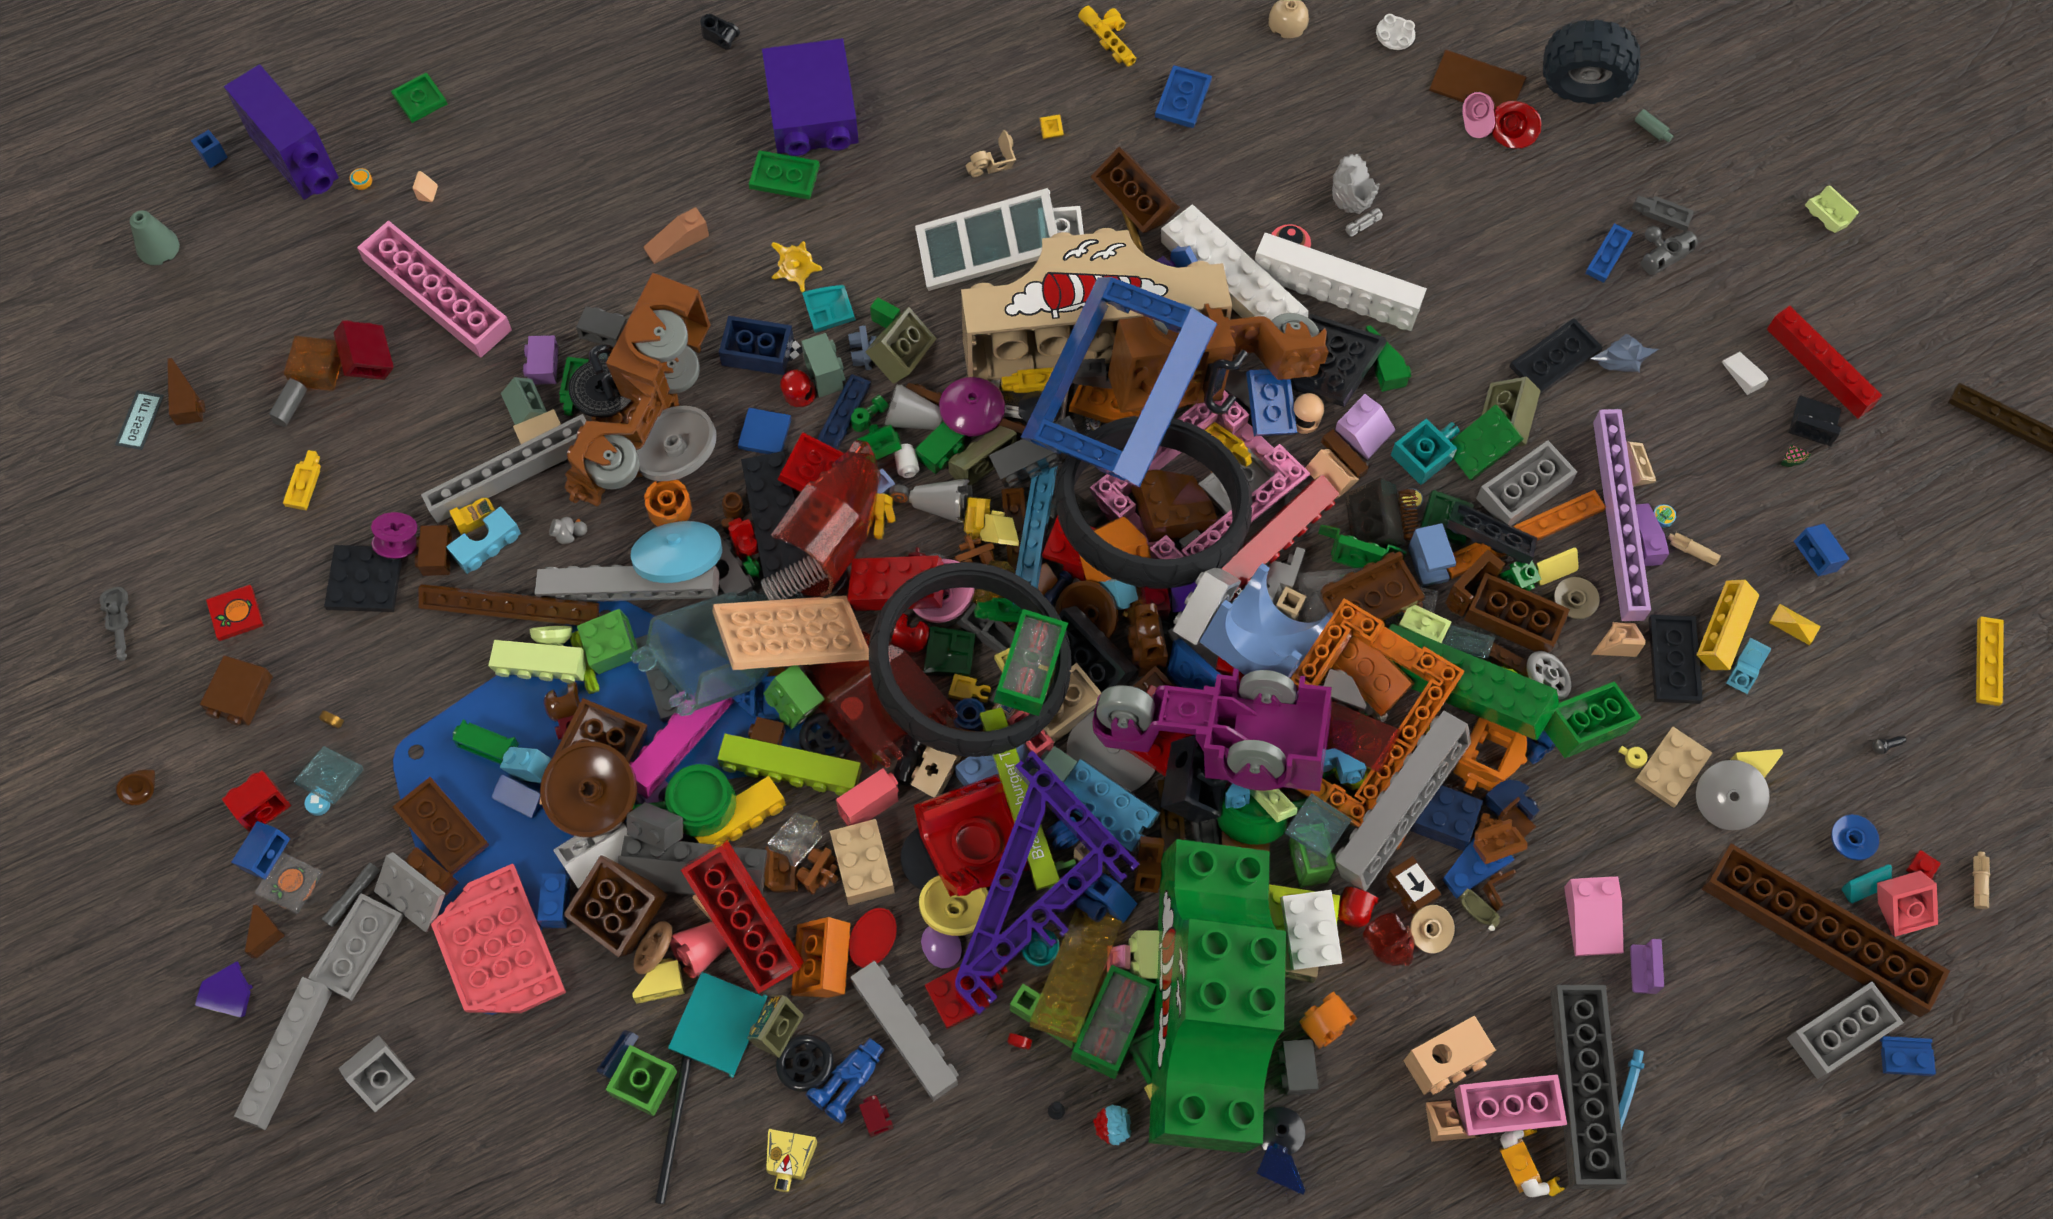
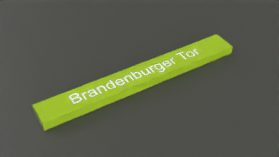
[979,707,1059,890]

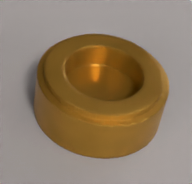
[319,710,344,729]

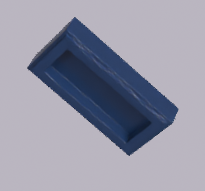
[596,1030,639,1079]

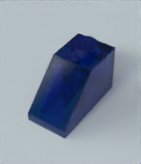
[1256,1143,1305,1195]

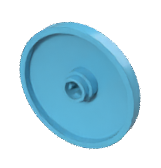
[631,521,722,583]

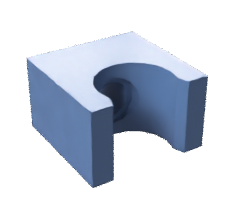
[1408,523,1456,588]

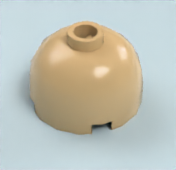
[1269,0,1309,38]

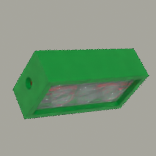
[993,609,1068,716]
[1071,965,1156,1080]

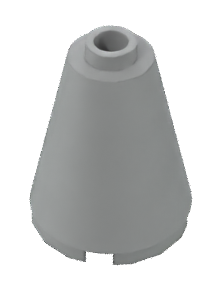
[885,384,943,430]
[909,479,973,523]

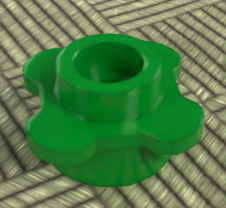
[742,556,762,580]

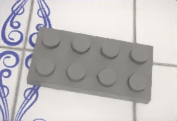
[308,893,404,1001]

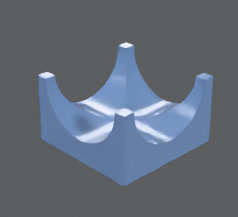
[1199,563,1333,679]

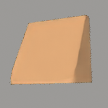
[413,171,438,202]

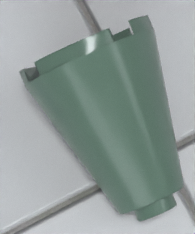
[130,211,180,265]

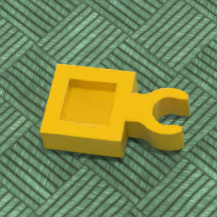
[948,674,991,703]

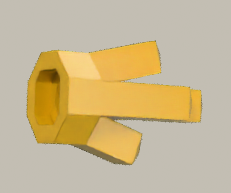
[863,493,896,539]
[964,497,991,540]

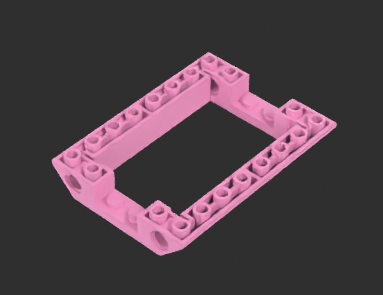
[1090,390,1310,559]

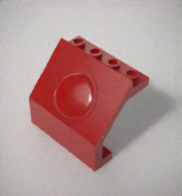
[914,774,1030,897]

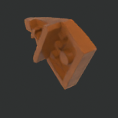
[1473,813,1528,864]
[764,843,799,893]

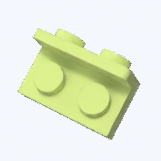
[1399,605,1451,643]

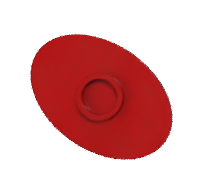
[849,908,897,968]

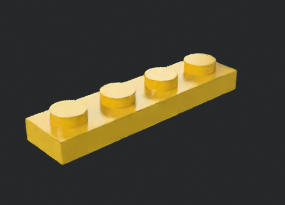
[1976,616,2004,706]

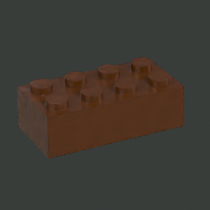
[1464,572,1570,653]

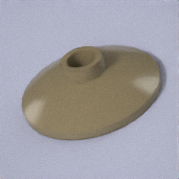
[1554,577,1600,619]

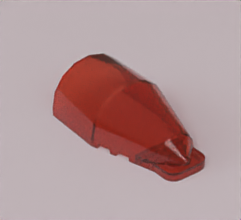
[771,440,881,597]

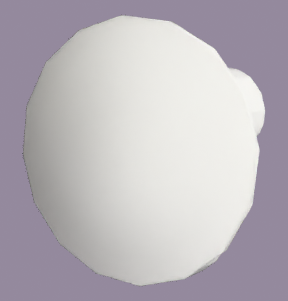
[1376,14,1415,50]

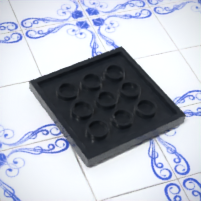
[1291,314,1387,407]

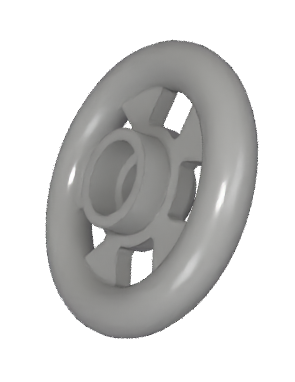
[1526,651,1571,700]

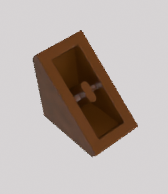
[245,905,285,958]

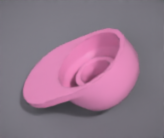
[1463,92,1495,138]

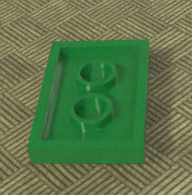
[749,150,820,200]
[1450,404,1524,481]

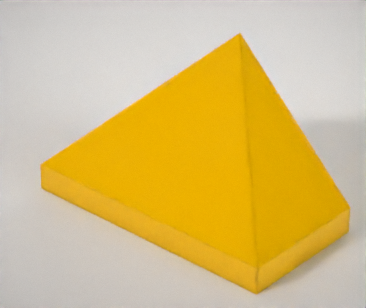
[1769,604,1821,646]

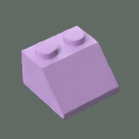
[1335,394,1395,460]

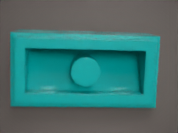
[1841,864,1892,903]

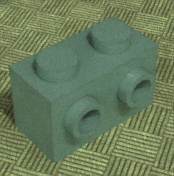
[501,377,547,425]

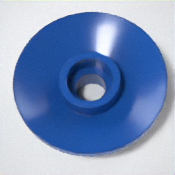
[1831,815,1879,861]

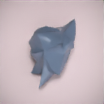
[1590,334,1659,373]

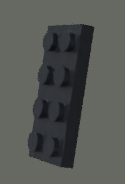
[1509,318,1603,396]
[1446,501,1538,565]
[1648,615,1703,704]

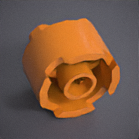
[644,480,692,527]
[1299,992,1357,1049]

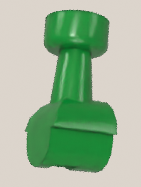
[851,395,889,432]

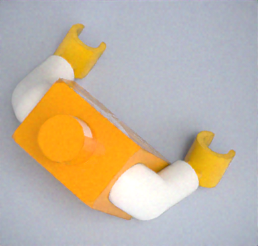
[1499,1129,1565,1197]

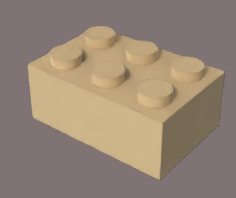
[830,819,895,905]

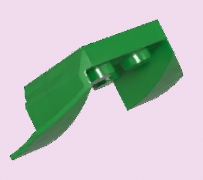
[1318,525,1407,570]

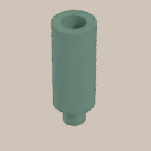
[1635,109,1674,143]

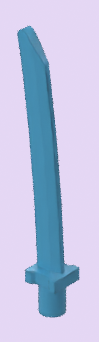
[1619,1049,1645,1129]

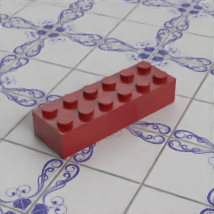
[681,840,804,994]

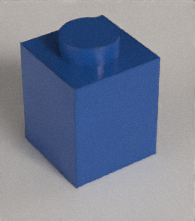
[191,129,227,168]

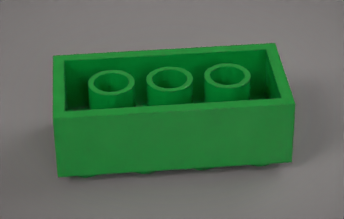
[1544,681,1642,758]

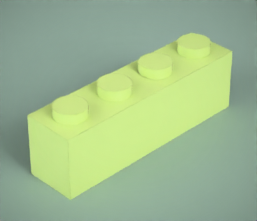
[488,640,587,683]

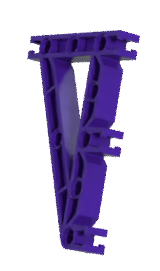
[955,750,1139,1016]

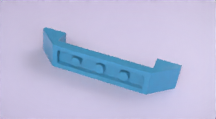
[1225,748,1366,808]

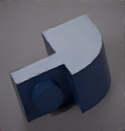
[1483,780,1540,821]

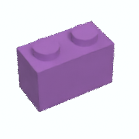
[523,335,558,384]

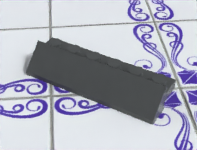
[618,836,767,895]

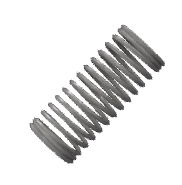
[761,549,834,600]

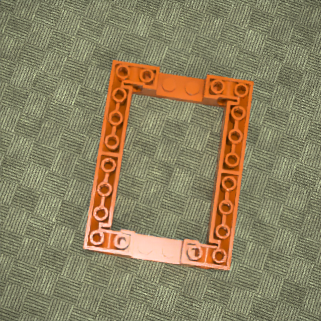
[1291,598,1465,828]

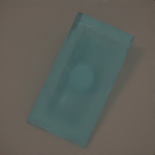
[1444,625,1495,658]

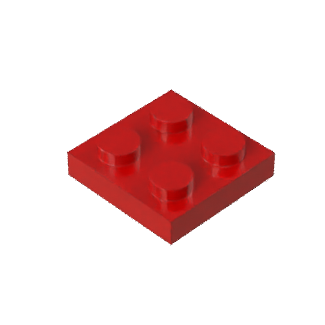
[925,967,990,1029]

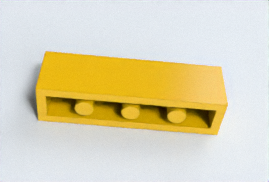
[1697,580,1759,670]
[693,776,786,845]

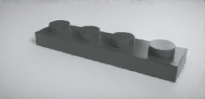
[635,632,682,722]

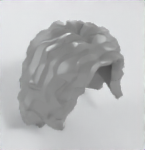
[1332,154,1380,214]

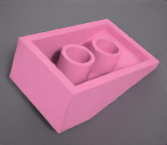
[1564,876,1624,956]

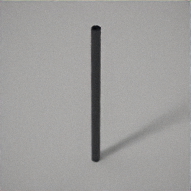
[655,1055,692,1205]

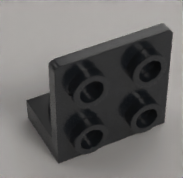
[1788,396,1842,447]

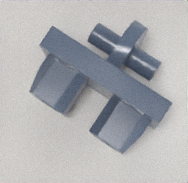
[848,326,877,370]

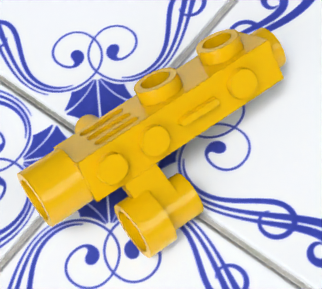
[1078,6,1137,67]

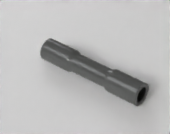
[321,862,380,928]

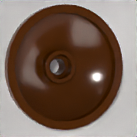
[1055,580,1118,639]

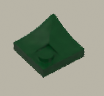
[1419,490,1474,546]
[923,626,975,677]

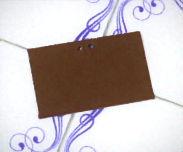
[1429,49,1527,110]

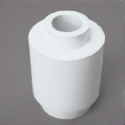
[894,444,919,478]

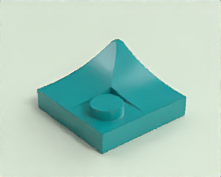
[802,285,856,333]

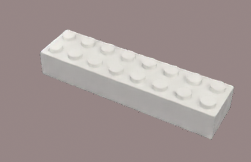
[1161,204,1308,321]
[1255,233,1427,331]

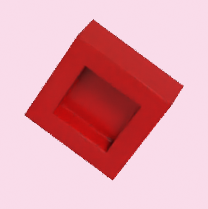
[1906,850,1941,879]

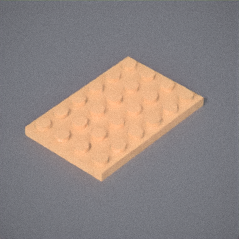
[712,596,869,670]

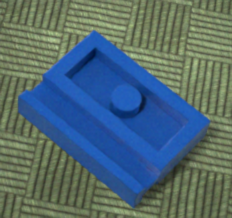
[1880,1036,1936,1076]

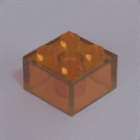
[284,336,341,391]

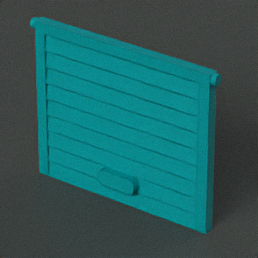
[668,972,768,1078]

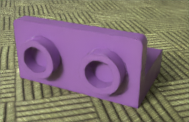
[1630,939,1664,994]

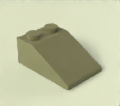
[865,307,937,384]

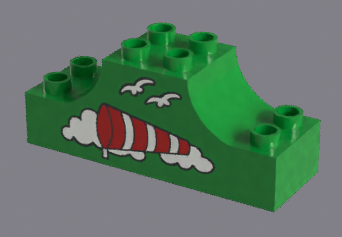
[1149,839,1286,1153]

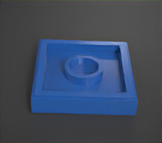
[738,408,791,454]

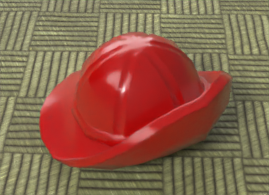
[1491,101,1541,149]

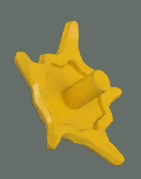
[771,241,822,292]

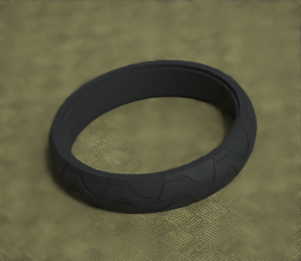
[1055,415,1252,589]
[869,562,1071,757]

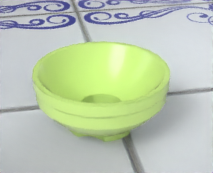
[530,626,572,646]

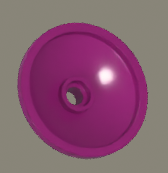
[939,377,1005,436]

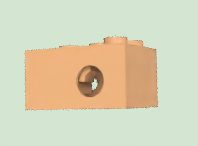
[1403,1016,1496,1095]

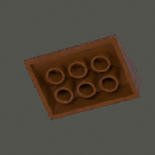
[541,698,648,781]

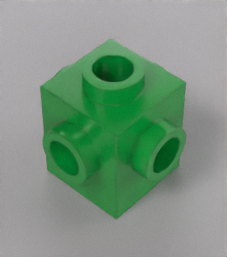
[1500,561,1542,591]

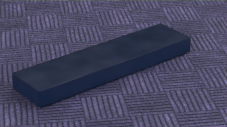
[817,374,871,450]

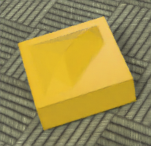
[1039,114,1064,139]

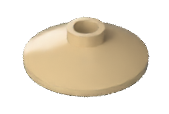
[1410,905,1455,953]

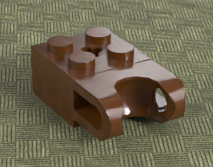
[1127,603,1168,677]

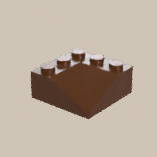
[1131,469,1217,542]
[563,855,668,957]

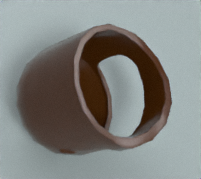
[544,682,580,722]

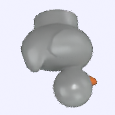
[549,517,587,544]

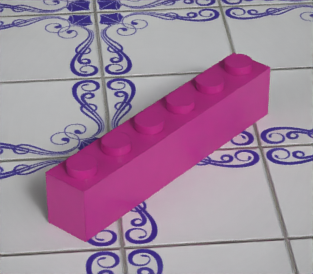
[630,676,734,799]

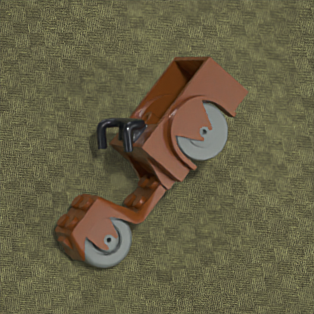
[567,273,711,490]
[1108,303,1329,415]

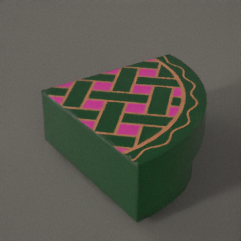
[1781,445,1811,467]

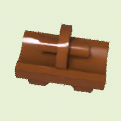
[565,469,606,507]
[953,534,995,565]
[796,847,838,895]

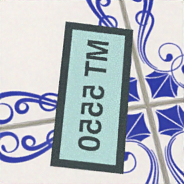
[115,390,164,450]

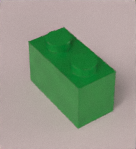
[915,421,965,475]

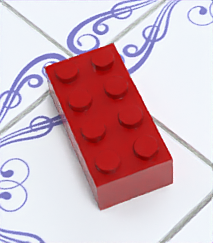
[847,555,944,611]

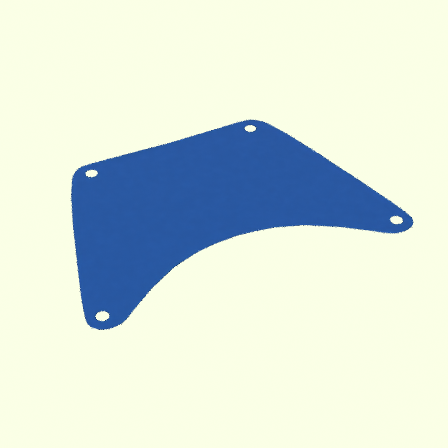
[393,601,835,1015]

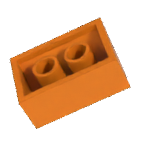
[1080,516,1151,582]
[791,917,850,998]

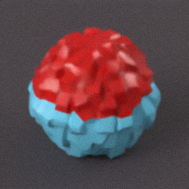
[1093,1104,1131,1145]

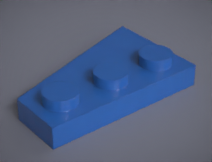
[1443,837,1515,899]

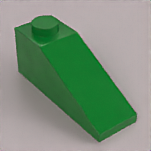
[1365,325,1411,392]

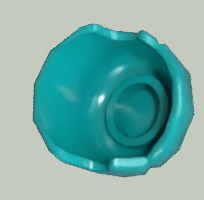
[1022,928,1060,967]

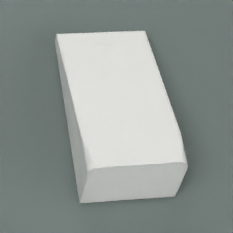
[1722,352,1769,395]

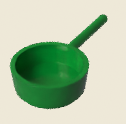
[632,764,736,837]
[1217,785,1349,845]

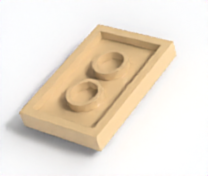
[1635,727,1712,808]

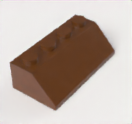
[1090,147,1180,233]

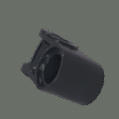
[700,14,740,50]

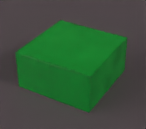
[870,297,900,328]

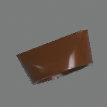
[116,770,155,805]

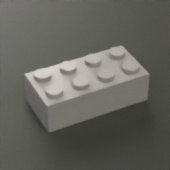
[1476,441,1577,526]
[1787,982,1904,1080]

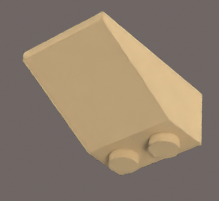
[1044,663,1101,743]

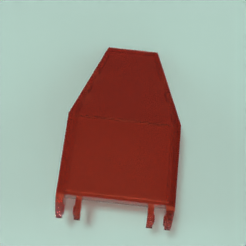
[802,631,958,771]

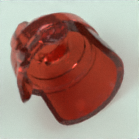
[1363,913,1415,966]

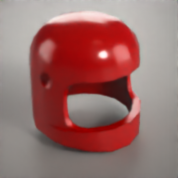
[780,369,816,407]
[891,613,930,652]
[1338,887,1379,928]

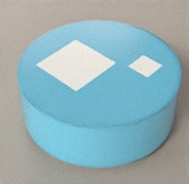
[304,791,330,816]

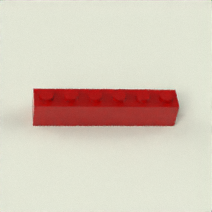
[1767,305,1882,419]

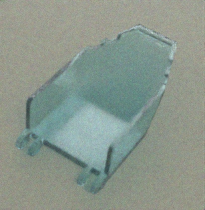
[631,589,805,716]

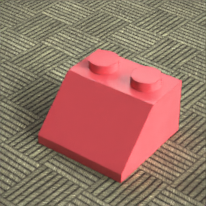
[1877,871,1938,937]

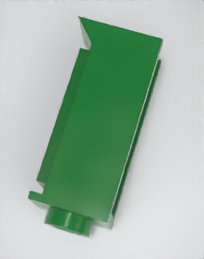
[452,719,519,765]

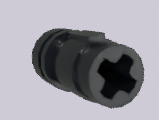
[893,735,926,786]

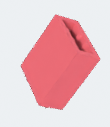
[836,768,899,826]

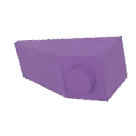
[1636,503,1669,566]

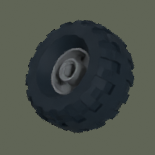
[1543,19,1640,104]

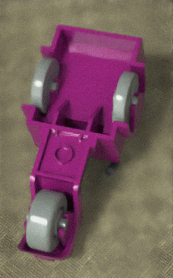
[1092,668,1332,792]

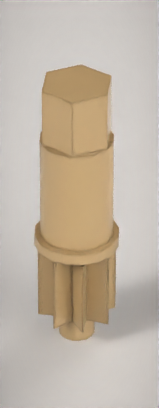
[1667,532,1721,566]
[1973,852,1990,909]

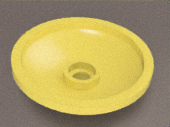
[919,875,988,936]

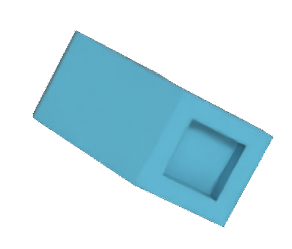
[1726,638,1771,694]

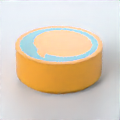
[350,168,372,190]

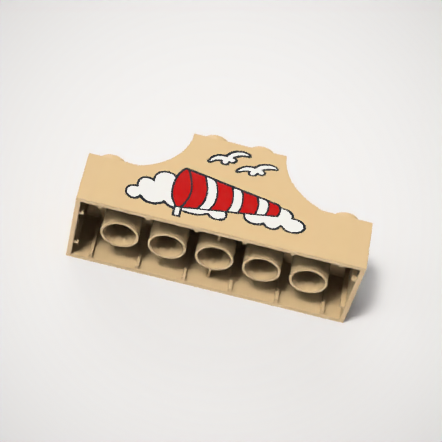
[961,228,1232,381]

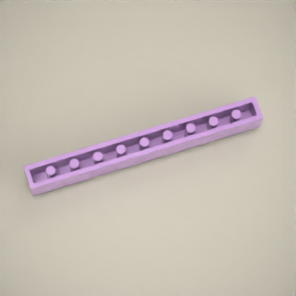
[1593,409,1651,621]

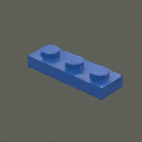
[1585,223,1633,283]

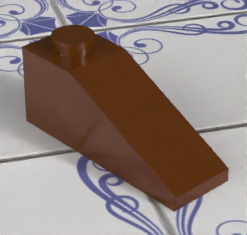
[167,358,206,425]

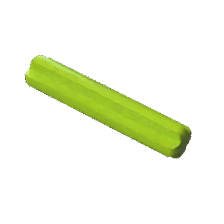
[570,631,600,694]

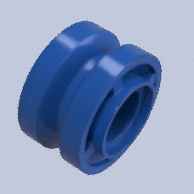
[953,698,985,732]
[1046,817,1079,850]

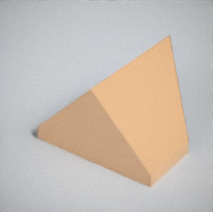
[1591,622,1646,657]
[1426,1100,1479,1142]

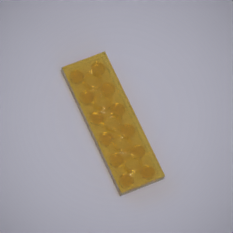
[1029,907,1122,1043]

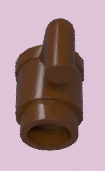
[722,492,746,534]

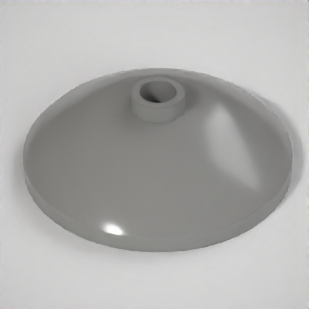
[1696,760,1769,830]

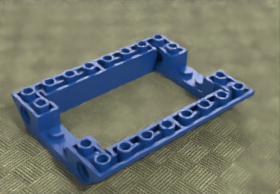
[1021,277,1217,488]

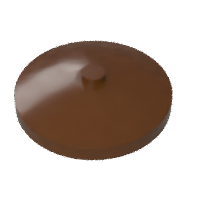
[540,741,637,838]

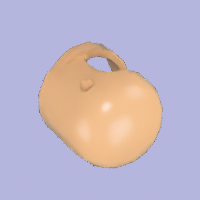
[1294,393,1324,434]

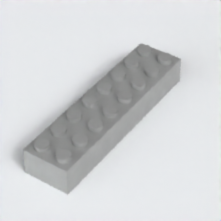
[1335,711,1471,891]

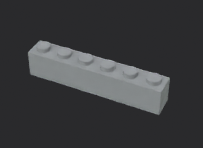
[850,961,959,1102]
[234,977,332,1130]

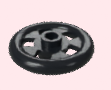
[799,712,855,759]
[776,1034,833,1092]

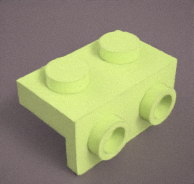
[1805,185,1859,233]

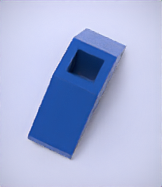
[1068,872,1137,924]

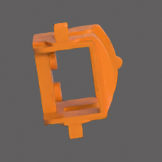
[1453,717,1527,794]

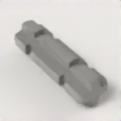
[1345,208,1383,236]

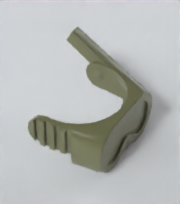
[1460,888,1500,931]

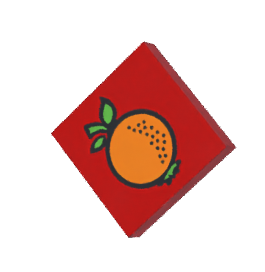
[206,584,264,641]

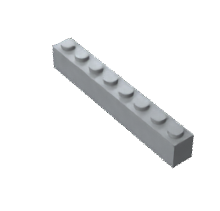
[421,414,586,523]
[535,565,720,602]

